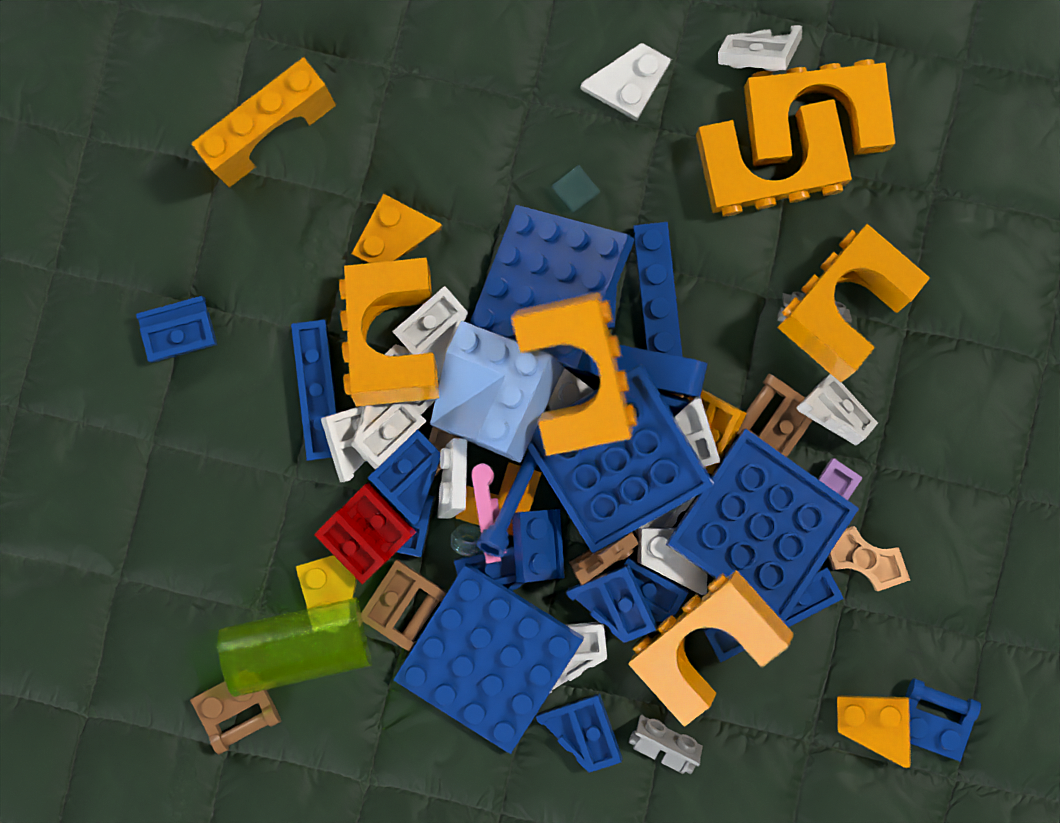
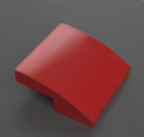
[314,482,416,585]

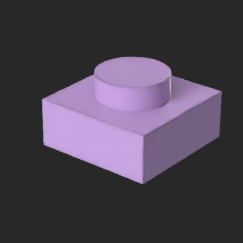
[818,458,862,500]

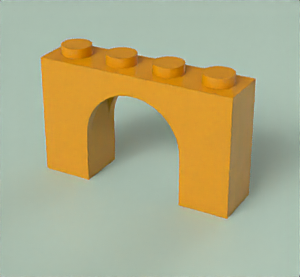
[191,57,336,188]
[744,59,895,166]
[696,99,852,216]
[777,224,930,383]
[339,257,439,407]
[512,292,637,456]
[628,570,794,727]

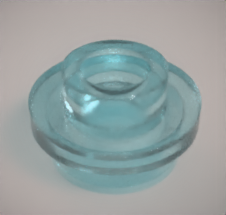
[450,524,482,556]

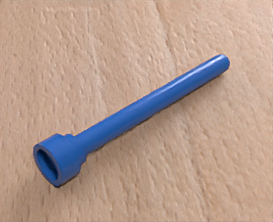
[477,450,537,557]

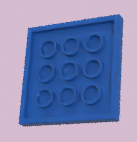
[469,205,635,371]
[527,363,714,554]
[666,428,859,622]
[393,563,584,754]

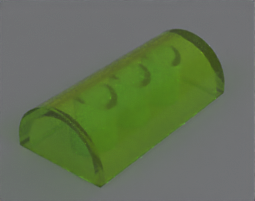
[218,597,372,697]

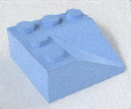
[430,321,564,463]

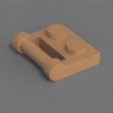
[736,374,813,457]
[358,559,447,652]
[190,666,281,755]

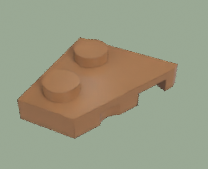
[569,532,639,585]

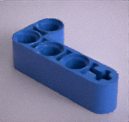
[563,345,707,398]

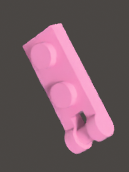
[472,464,507,564]

